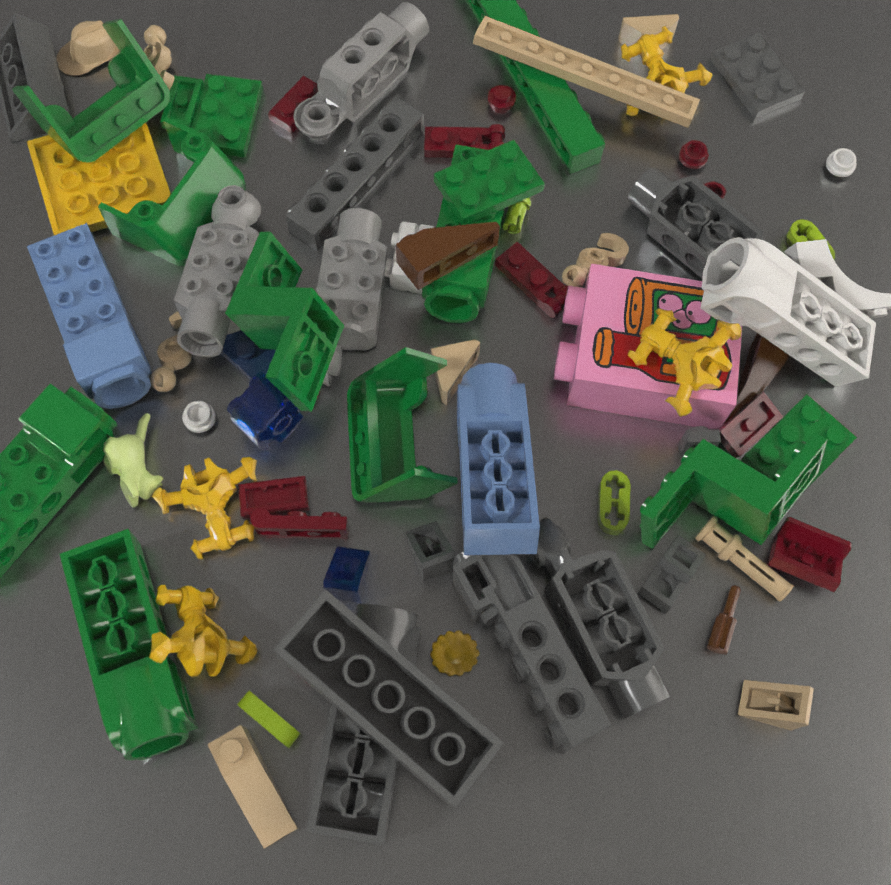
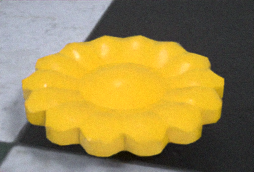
[430,630,479,676]

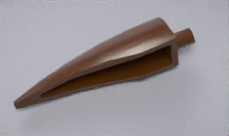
[723,333,790,424]

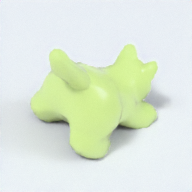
[103,413,163,508]

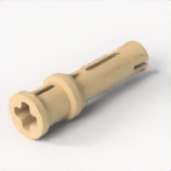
[695,516,794,602]

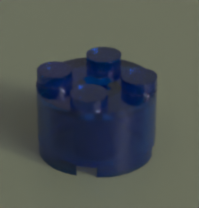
[227,372,304,450]

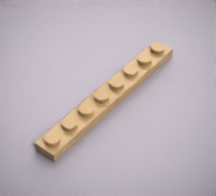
[473,16,700,128]

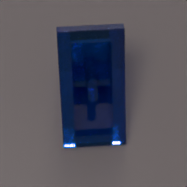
[323,546,370,603]

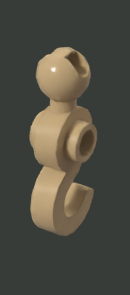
[144,25,174,90]
[562,233,629,287]
[150,312,192,392]

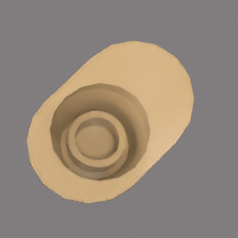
[56,20,120,76]

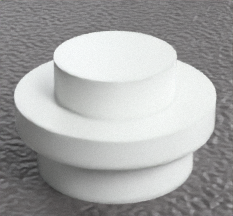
[826,148,857,177]
[182,401,216,433]

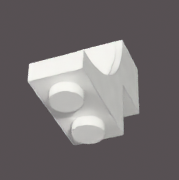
[784,239,891,319]

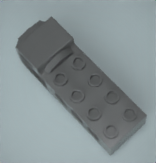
[452,551,612,753]
[306,604,421,845]

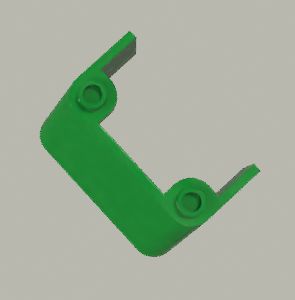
[12,19,170,163]
[98,117,246,266]
[347,347,458,503]

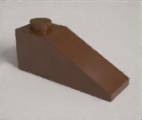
[396,222,500,290]

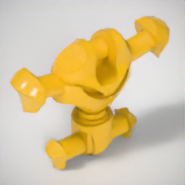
[621,26,713,117]
[628,308,742,417]
[151,457,257,560]
[149,585,258,677]

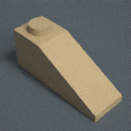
[207,725,298,849]

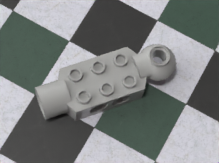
[174,185,261,357]

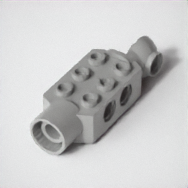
[293,2,429,141]
[316,208,387,386]

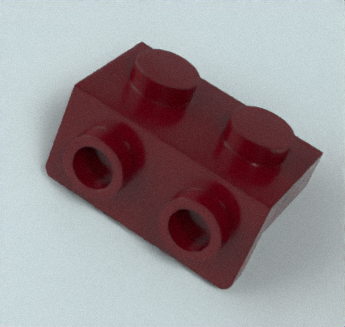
[768,517,852,592]

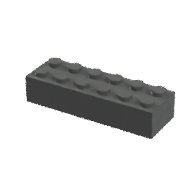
[272,589,504,808]

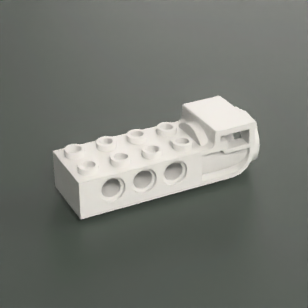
[700,237,876,387]

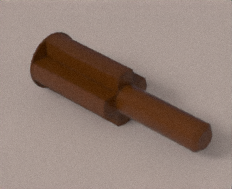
[707,585,741,655]

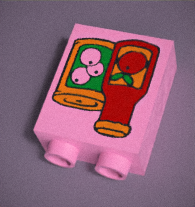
[553,264,742,430]

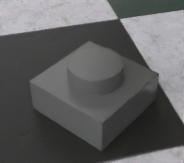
[679,426,721,454]

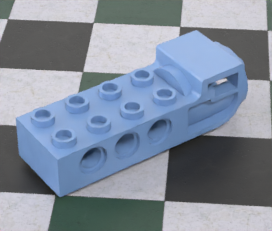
[27,223,152,409]
[457,363,540,555]

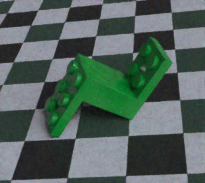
[225,232,345,412]
[640,432,828,550]

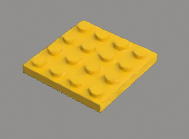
[27,122,171,235]

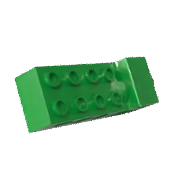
[422,145,505,323]
[0,384,118,578]
[59,529,198,761]

